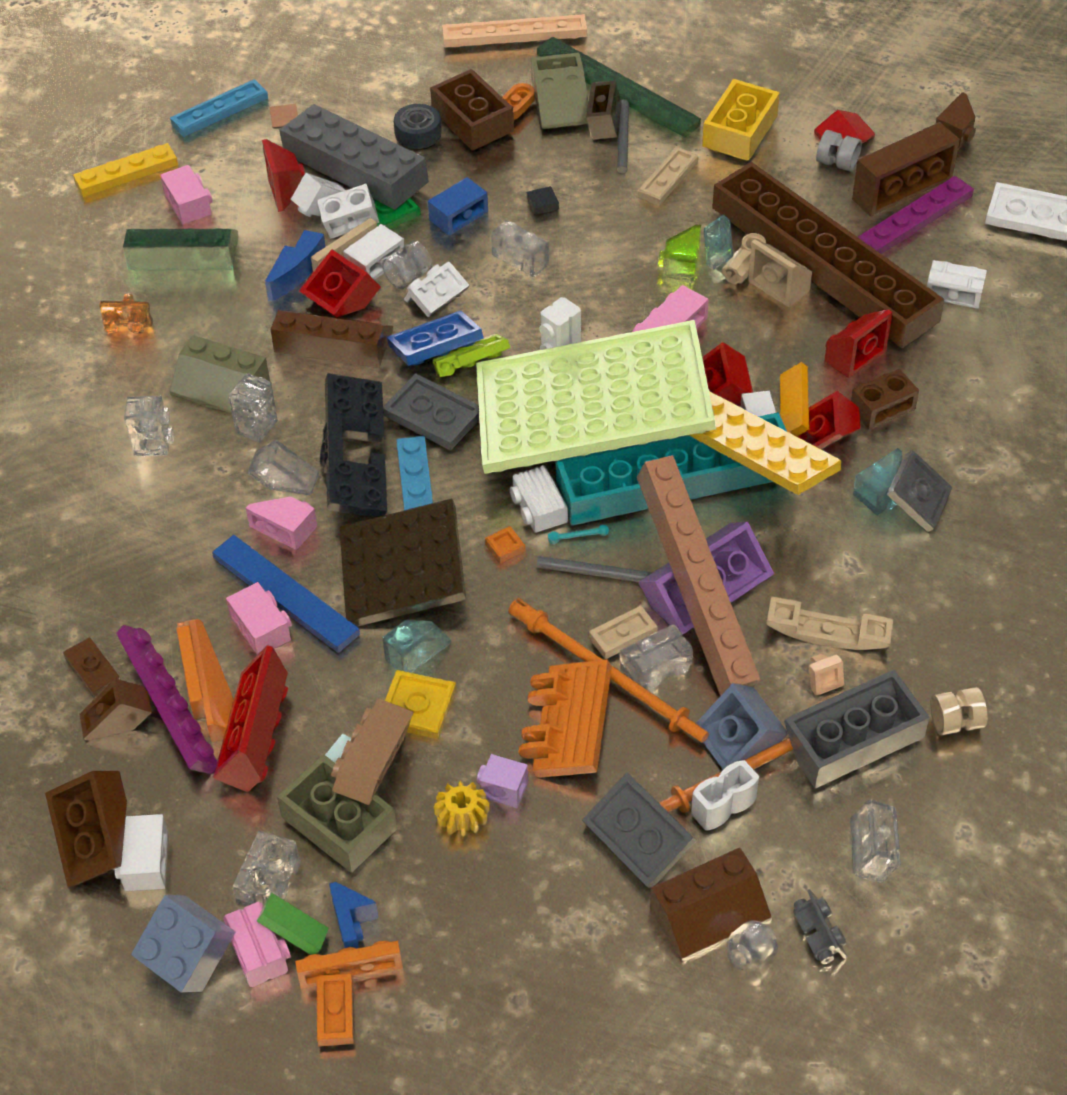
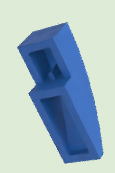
[265,230,326,301]

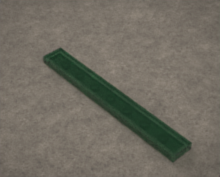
[537,37,701,138]

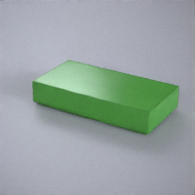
[257,893,329,955]

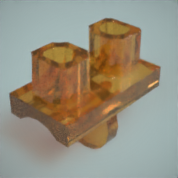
[99,293,153,334]

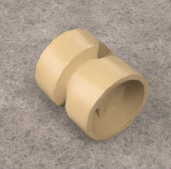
[930,687,988,735]

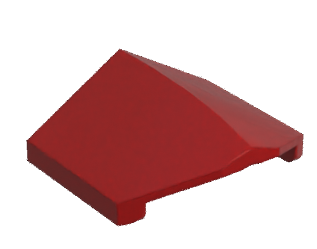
[814,109,875,152]

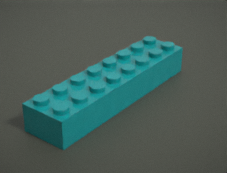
[556,412,787,526]

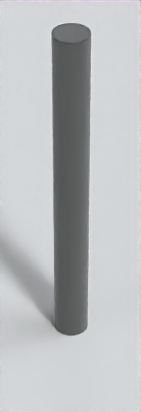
[617,100,629,174]
[537,556,653,582]

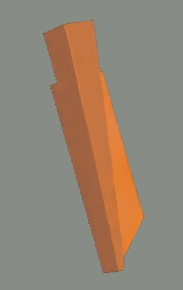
[176,619,234,743]

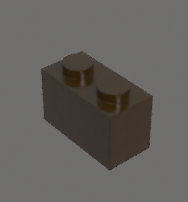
[586,80,622,140]

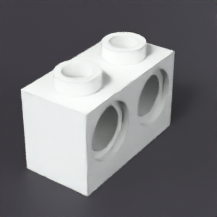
[317,184,379,239]

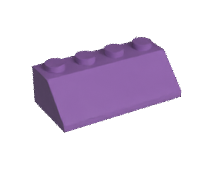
[638,522,774,635]

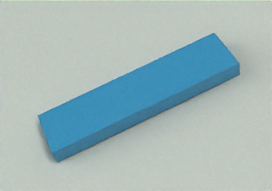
[170,79,268,137]

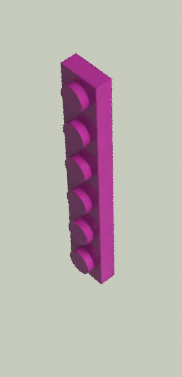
[858,176,974,254]
[116,625,217,774]

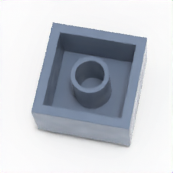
[131,895,236,993]

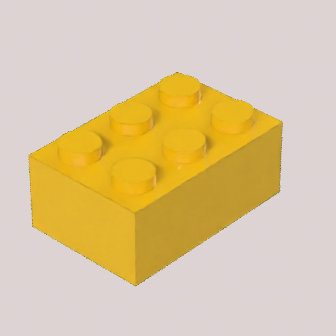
[702,79,780,161]

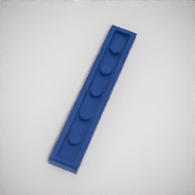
[212,535,360,653]

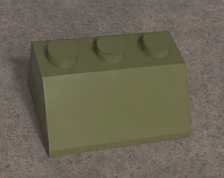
[170,335,270,418]

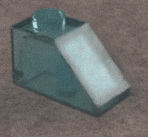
[853,448,902,515]
[382,620,451,673]

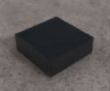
[526,186,559,215]

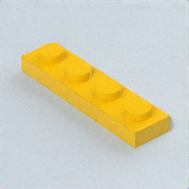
[73,143,178,197]

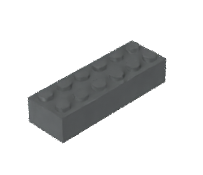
[279,104,429,209]

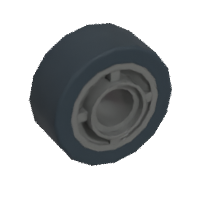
[393,103,442,149]

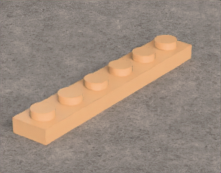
[442,14,587,48]

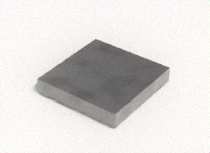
[887,450,953,532]

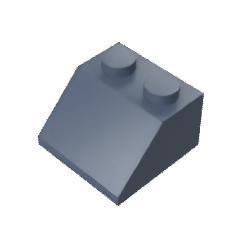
[696,683,788,770]

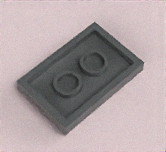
[383,373,480,450]
[582,772,697,889]

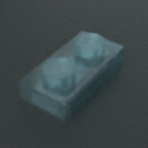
[704,215,733,270]

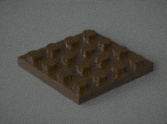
[339,498,466,626]

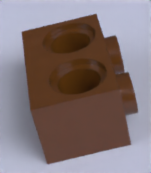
[851,368,919,430]

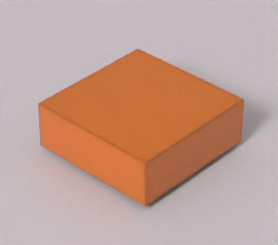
[485,526,526,564]

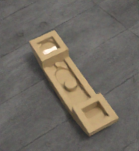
[766,596,893,650]

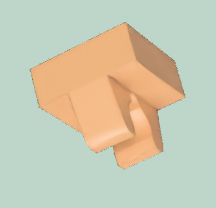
[809,653,844,696]

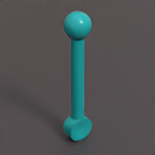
[548,525,609,544]

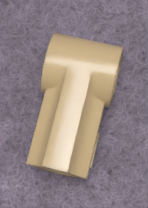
[722,233,766,285]

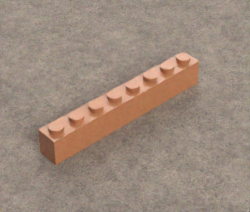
[637,455,760,696]

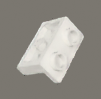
[404,261,469,317]

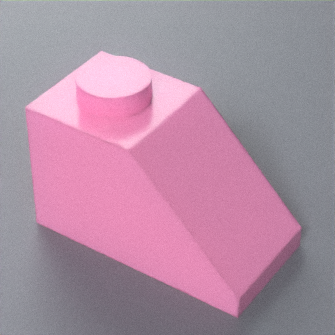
[246,497,317,550]

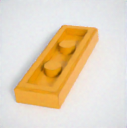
[780,362,809,437]

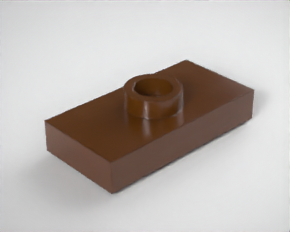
[63,637,121,698]

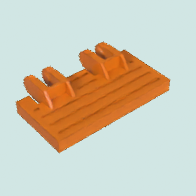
[518,659,612,778]

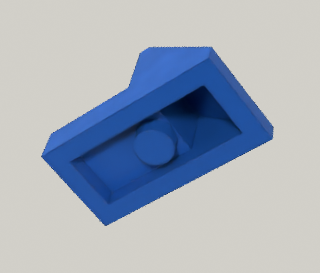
[329,882,379,949]

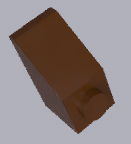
[935,92,976,149]
[79,678,152,740]

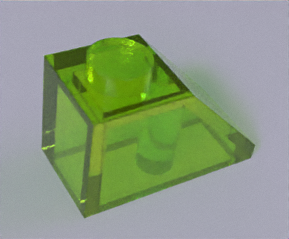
[658,224,701,281]

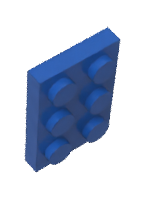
[387,310,484,366]

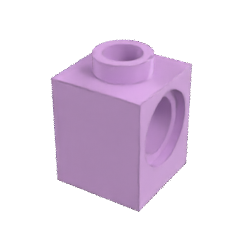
[477,754,528,808]

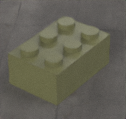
[277,754,397,873]

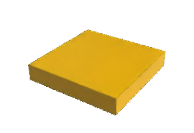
[385,670,457,739]

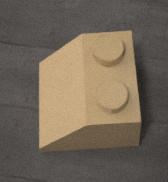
[748,239,812,307]

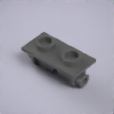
[793,889,848,964]

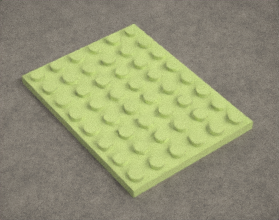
[476,320,716,474]

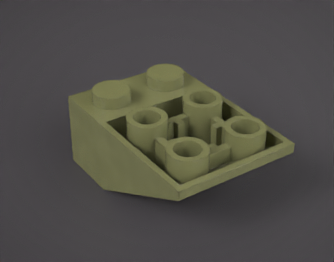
[531,53,588,129]

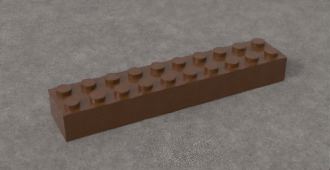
[712,162,944,348]

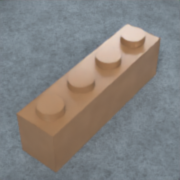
[331,698,413,805]

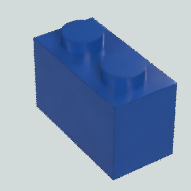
[428,177,488,236]

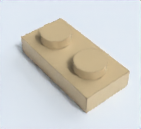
[589,606,658,660]

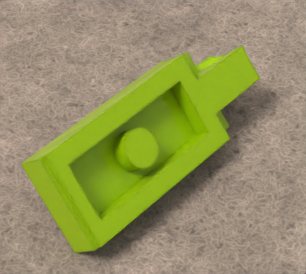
[433,334,510,377]

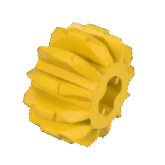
[434,780,490,838]

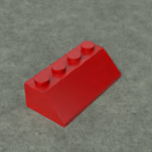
[213,645,288,792]

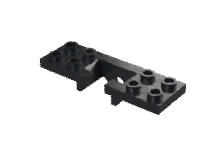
[320,373,387,517]

